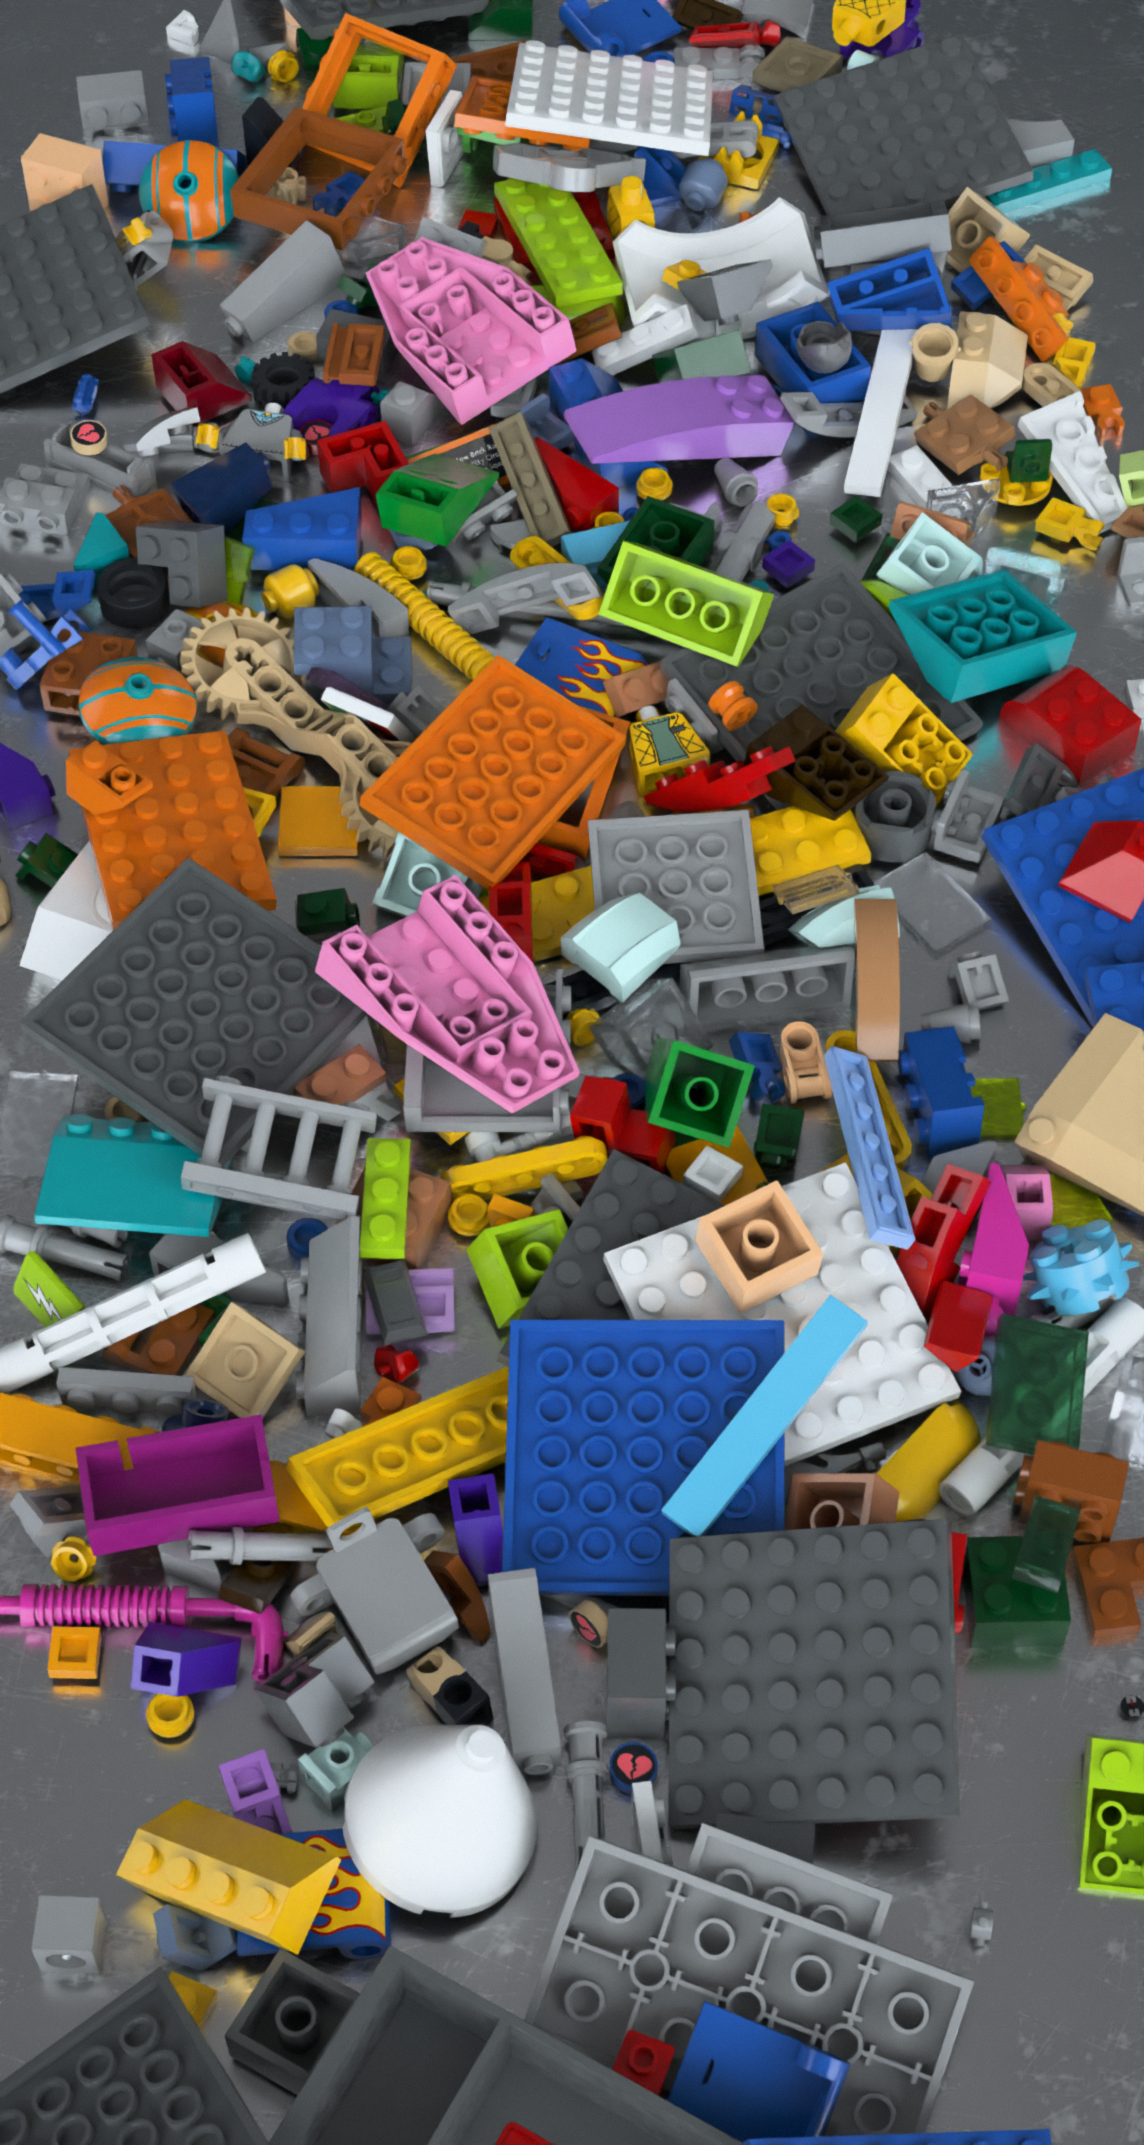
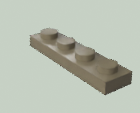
[489,411,572,547]

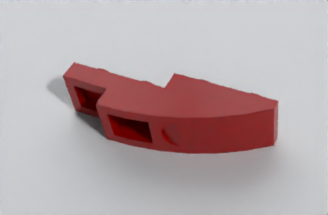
[643,746,796,812]
[489,862,535,966]
[896,1164,991,1326]

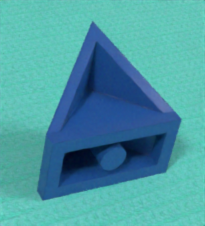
[634,146,687,206]

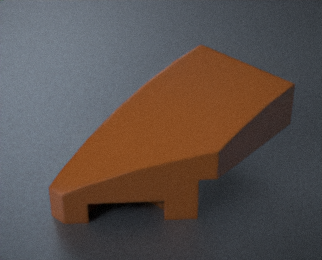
[424,1550,491,1643]

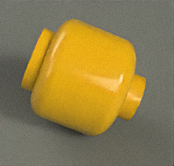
[261,564,319,620]

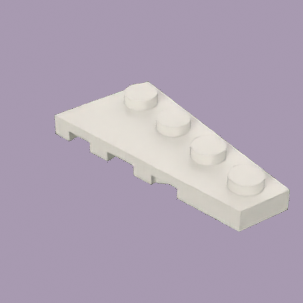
[1017,391,1127,533]

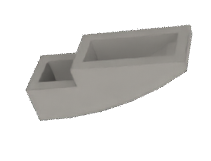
[308,558,409,638]

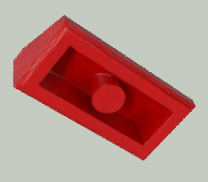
[689,21,761,48]
[520,843,584,877]
[923,1281,993,1372]

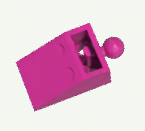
[958,1163,1029,1337]

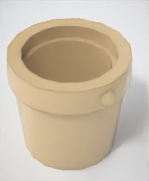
[909,323,961,382]

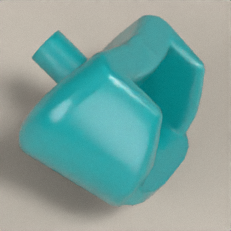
[231,51,266,83]

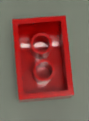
[999,665,1142,786]

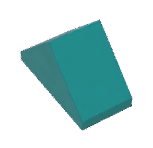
[73,512,130,588]

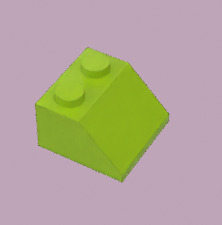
[466,1209,568,1329]

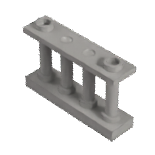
[181,1076,377,1221]

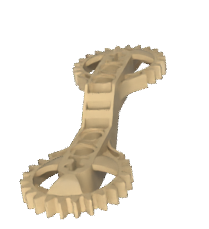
[179,608,411,859]

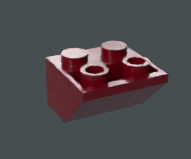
[151,341,252,427]

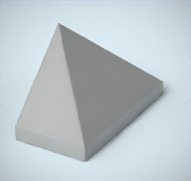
[199,0,240,64]

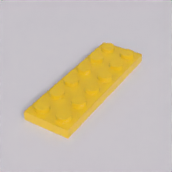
[286,1366,509,1533]

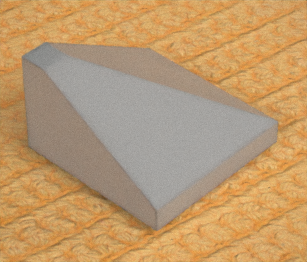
[247,40,288,70]

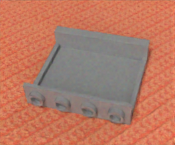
[403,969,571,1132]

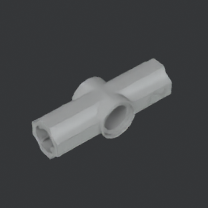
[710,501,775,582]

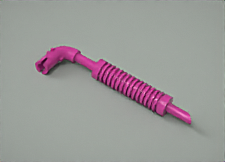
[0,1584,289,1682]

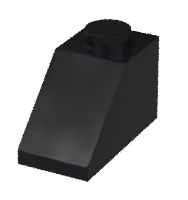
[242,97,300,170]

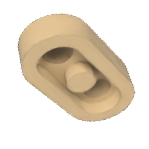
[1022,363,1083,407]

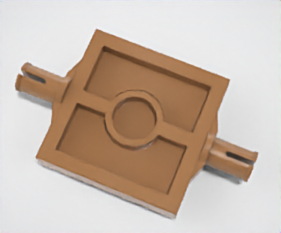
[914,394,1016,475]

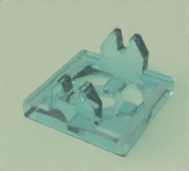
[984,546,1070,605]

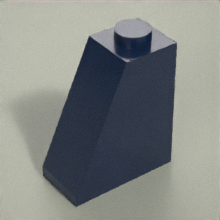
[170,442,272,536]

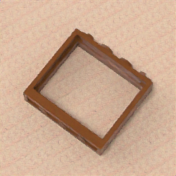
[230,107,407,251]

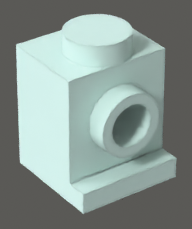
[298,1726,374,1812]

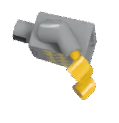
[116,210,174,287]

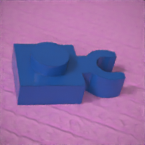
[312,170,365,217]
[728,1032,786,1103]

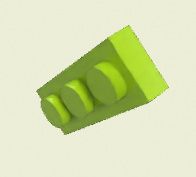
[360,1138,411,1259]

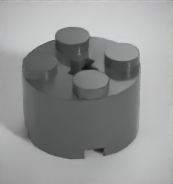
[854,771,936,864]

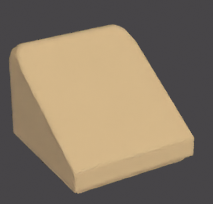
[283,1612,338,1658]

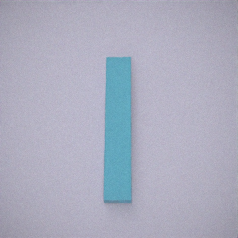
[661,1294,868,1537]

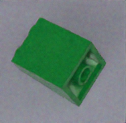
[644,1037,755,1148]

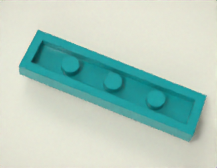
[984,149,1112,213]

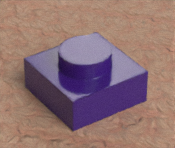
[762,540,815,588]

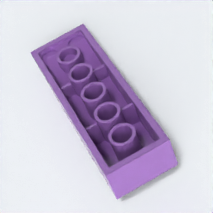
[563,375,795,464]

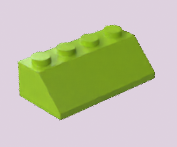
[598,541,775,667]

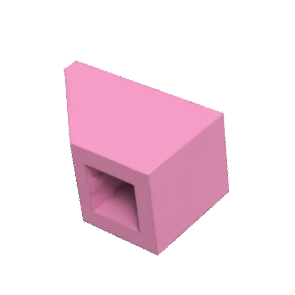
[1000,1165,1053,1240]

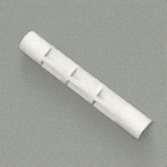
[0,1232,266,1394]
[939,1298,1144,1518]

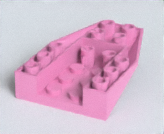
[366,237,577,425]
[315,875,580,1113]

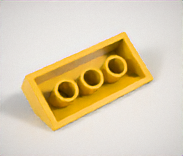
[116,1799,341,1955]

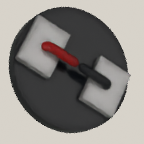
[1120,1695,1144,1719]

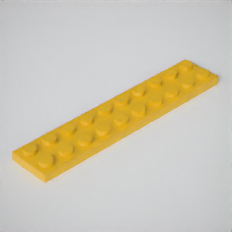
[478,806,871,962]

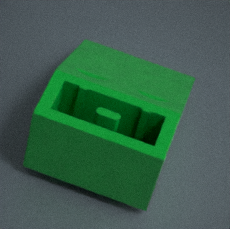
[376,454,499,547]

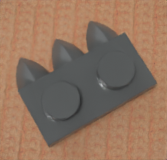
[1002,742,1079,816]

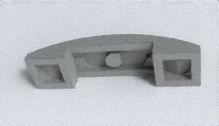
[780,392,918,437]
[448,563,601,635]

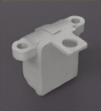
[290,1507,459,1675]

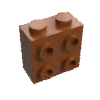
[39,629,138,716]
[1013,1439,1129,1544]

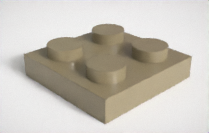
[752,36,843,92]

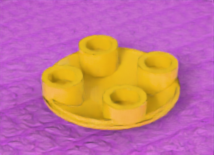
[979,450,1053,506]

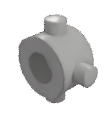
[970,1901,994,1946]

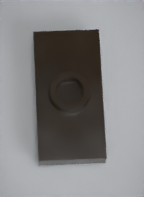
[218,1560,299,1614]

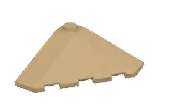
[1014,1013,1144,1216]

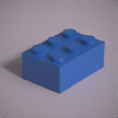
[754,301,871,403]

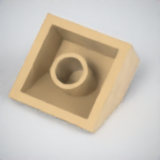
[946,187,1030,273]

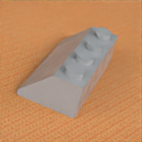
[679,945,856,1028]
[296,1216,365,1416]

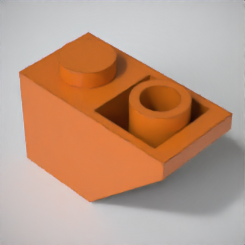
[66,740,153,815]

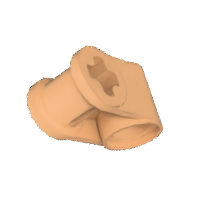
[779,1021,832,1104]

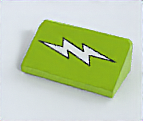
[13,1250,85,1327]

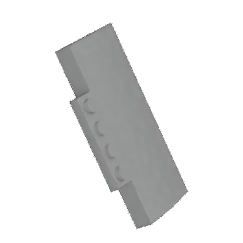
[524,1823,974,2136]

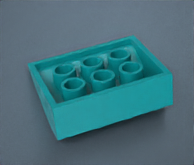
[888,569,1077,703]
[34,1114,232,1237]

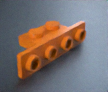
[969,237,1069,362]

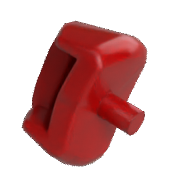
[759,19,782,48]
[374,1345,419,1383]

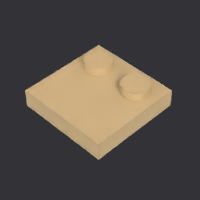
[184,1302,306,1419]

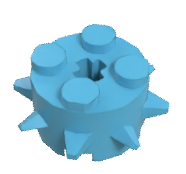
[1023,1219,1139,1315]

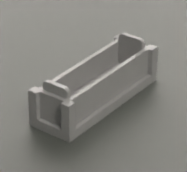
[43,421,156,497]

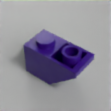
[448,1473,503,1586]
[130,1622,242,1697]

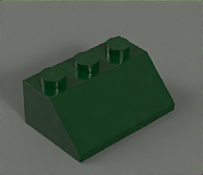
[468,0,534,41]
[597,496,715,585]

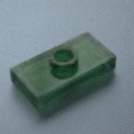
[1011,1495,1080,1593]

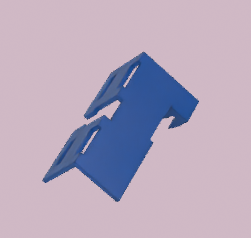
[729,84,782,126]

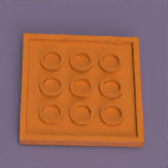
[454,75,591,151]

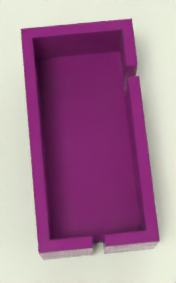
[76,1414,280,1556]

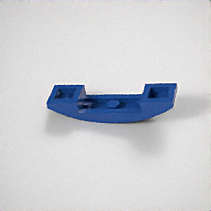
[18,570,95,620]

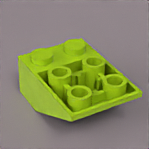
[333,43,404,110]
[1079,1734,1144,1895]

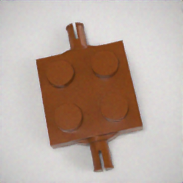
[105,485,193,558]

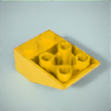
[835,673,973,808]

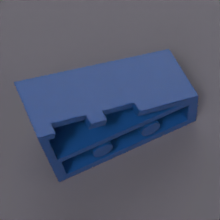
[165,57,219,147]
[827,248,952,331]
[243,487,362,571]
[897,1026,984,1159]

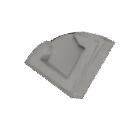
[489,519,531,549]

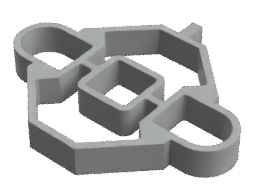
[493,142,646,192]

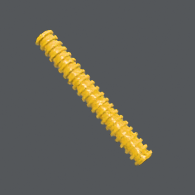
[354,552,495,681]

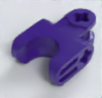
[839,0,924,61]
[283,375,380,436]

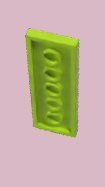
[494,178,623,307]

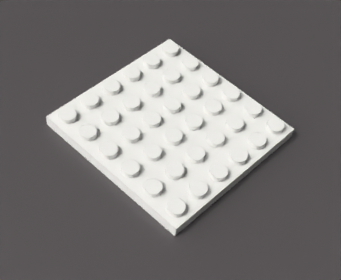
[505,40,713,156]
[603,1162,961,1466]

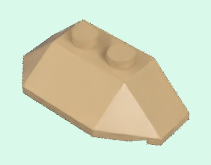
[947,311,1028,410]

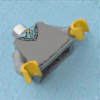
[195,403,309,483]

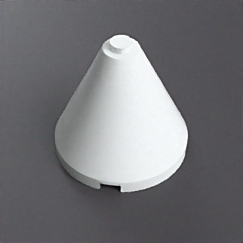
[342,1725,537,1918]

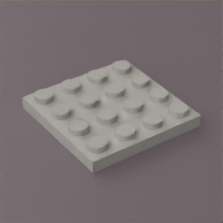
[588,810,764,964]

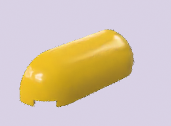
[876,1399,981,1522]

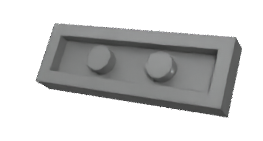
[56,1367,198,1417]

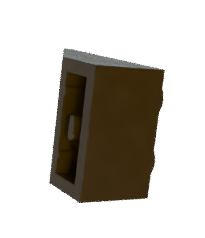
[743,704,889,821]

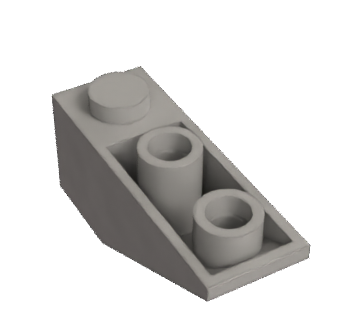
[149,1230,290,1306]

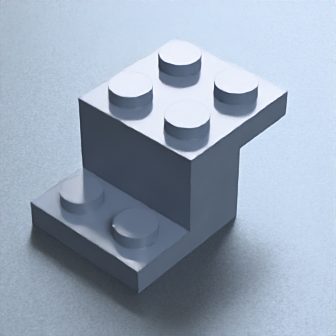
[294,606,412,705]

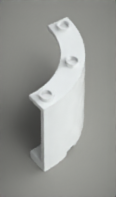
[612,197,828,343]

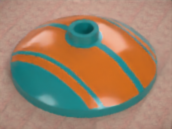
[139,140,239,243]
[78,657,197,745]

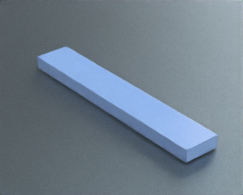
[824,1046,915,1250]

